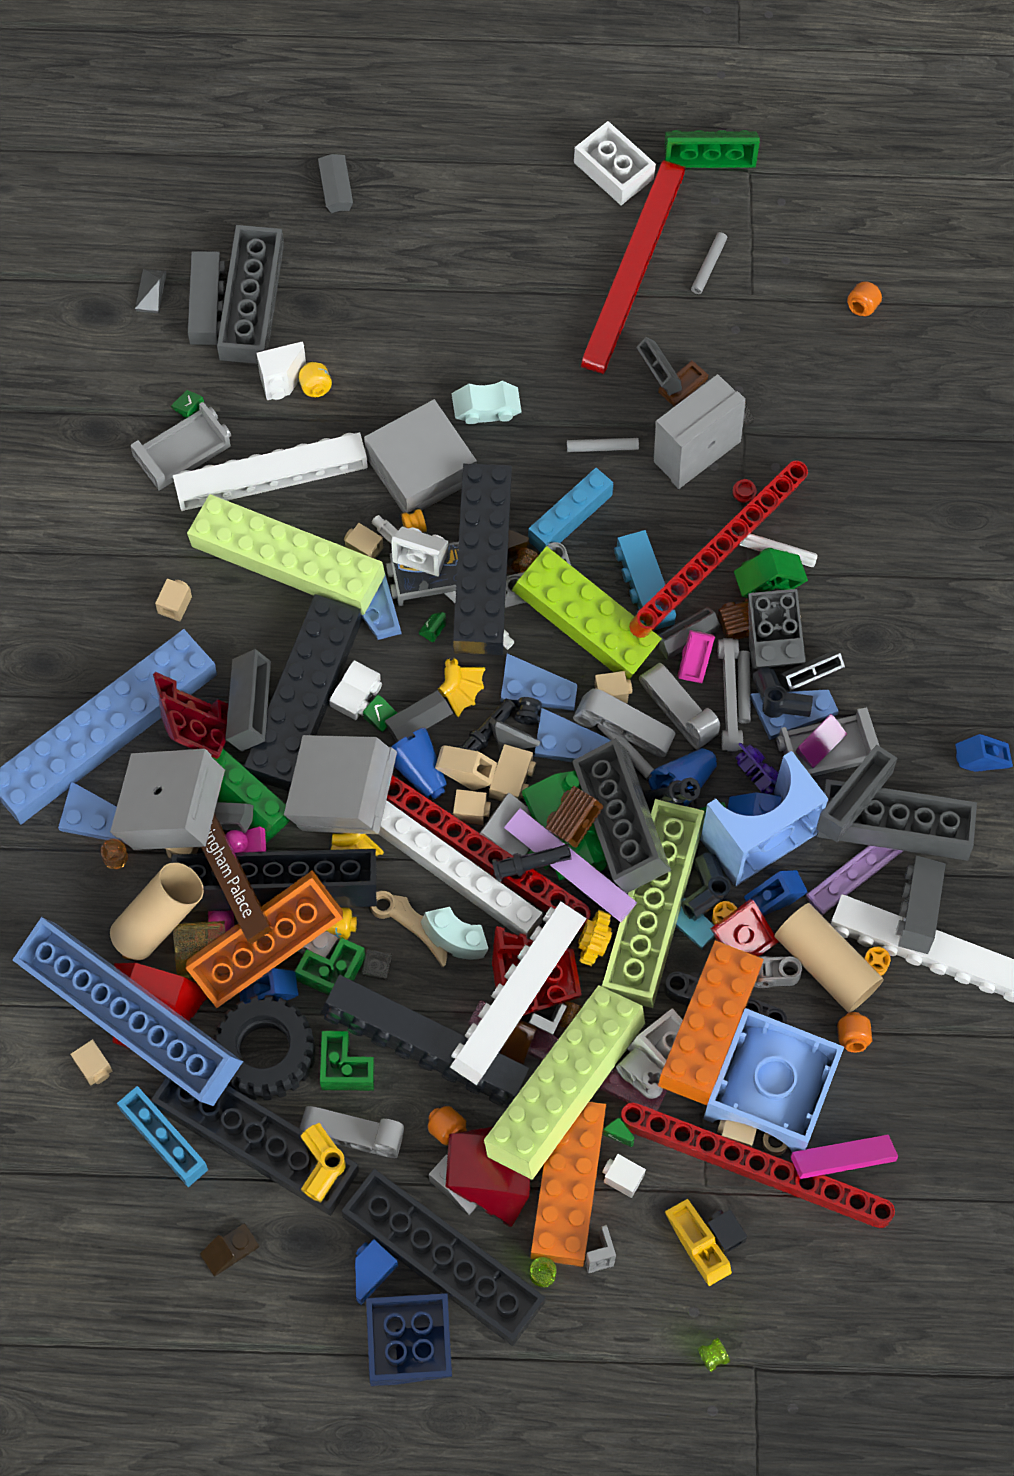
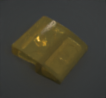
[173,921,226,978]

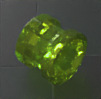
[530,1257,557,1288]
[698,1338,730,1372]

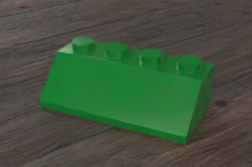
[664,130,760,168]
[212,749,291,844]
[521,771,608,880]

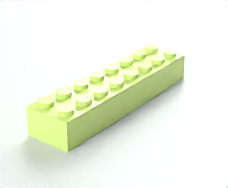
[187,494,385,615]
[602,799,705,1008]
[484,985,645,1179]

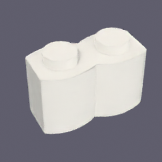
[329,660,382,720]

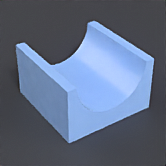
[700,751,828,887]
[703,1008,844,1153]

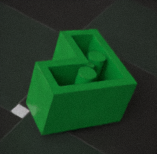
[734,548,808,598]
[295,938,366,995]
[320,1031,375,1091]

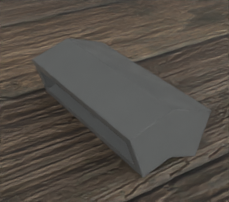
[318,154,353,214]
[636,337,682,396]
[658,607,719,660]
[779,650,845,692]
[385,690,453,743]
[214,802,254,833]

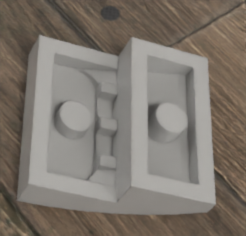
[479,793,532,855]

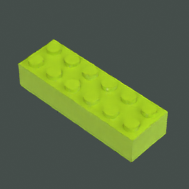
[512,546,662,680]

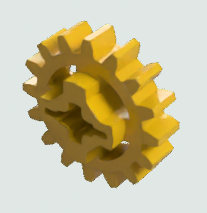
[578,910,612,966]

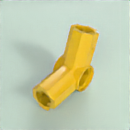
[300,1123,345,1203]

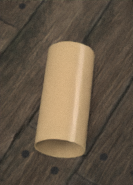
[110,863,204,960]
[775,903,884,1013]

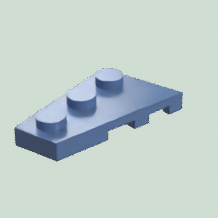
[362,571,402,640]
[501,654,577,711]
[750,690,839,740]
[535,708,611,762]
[58,782,126,844]

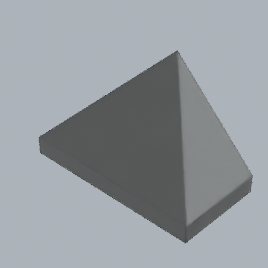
[135,269,166,314]
[489,717,540,753]

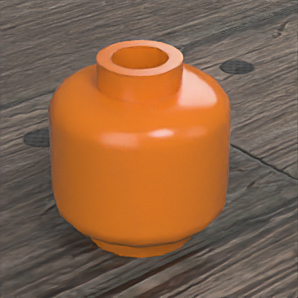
[847,282,882,316]
[837,1012,872,1053]
[428,1106,467,1145]

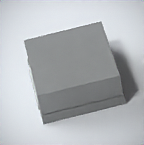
[654,374,746,489]
[364,399,477,514]
[284,735,397,834]
[110,749,225,850]

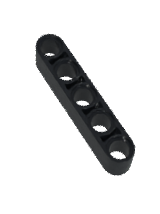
[664,971,787,1024]

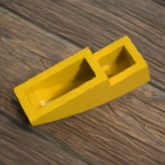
[665,1199,732,1286]

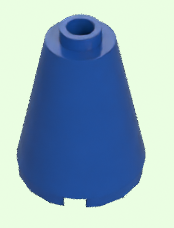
[392,728,447,800]
[649,748,717,807]

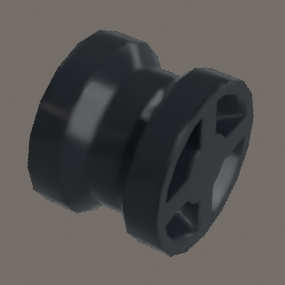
[515,697,542,725]

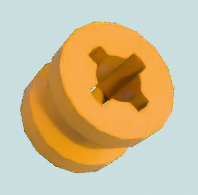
[401,509,427,533]
[712,901,737,925]
[864,947,891,976]

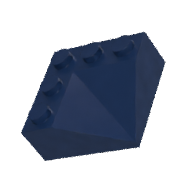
[366,1293,452,1386]

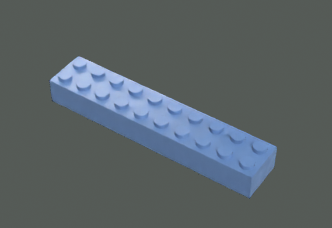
[0,629,217,825]
[13,917,243,1106]

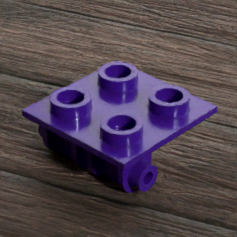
[736,743,779,794]

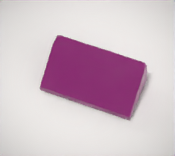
[795,714,847,768]

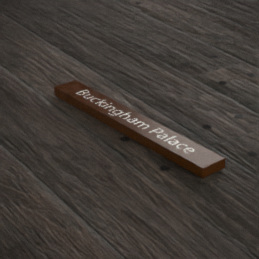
[202,813,273,944]

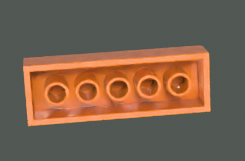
[186,871,343,1008]
[658,940,764,1105]
[531,1102,606,1267]

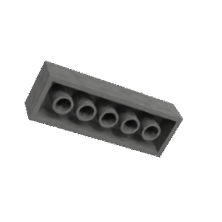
[217,225,284,364]
[572,738,671,894]
[817,779,977,861]

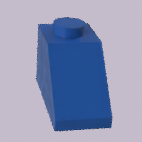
[955,734,1013,772]
[728,792,781,816]
[744,870,808,916]
[239,968,298,1004]
[355,1239,398,1305]

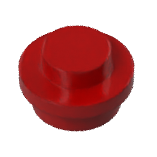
[732,479,757,503]

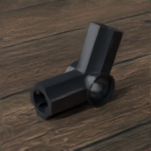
[753,666,813,718]
[681,852,731,921]

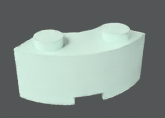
[452,381,521,424]
[421,907,488,959]

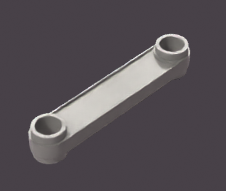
[717,638,743,751]

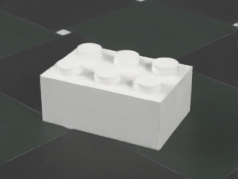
[574,121,656,205]

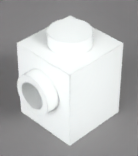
[602,1154,646,1198]

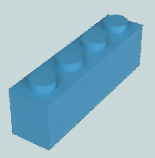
[528,468,613,552]
[614,530,676,630]
[117,1086,208,1187]

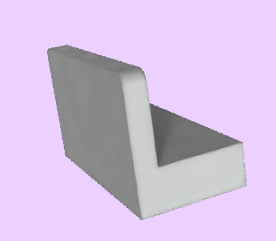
[526,1003,567,1034]
[585,1225,616,1274]

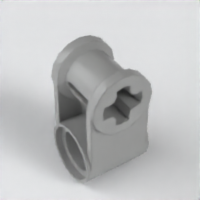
[754,956,802,988]
[616,1048,663,1099]

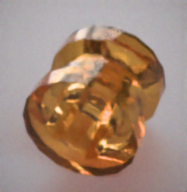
[511,547,539,573]
[100,839,128,869]
[558,1001,582,1029]

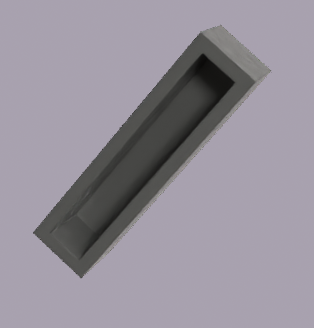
[188,252,225,345]
[226,649,271,751]
[816,744,897,843]
[896,856,946,954]

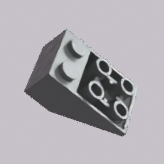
[748,589,805,670]

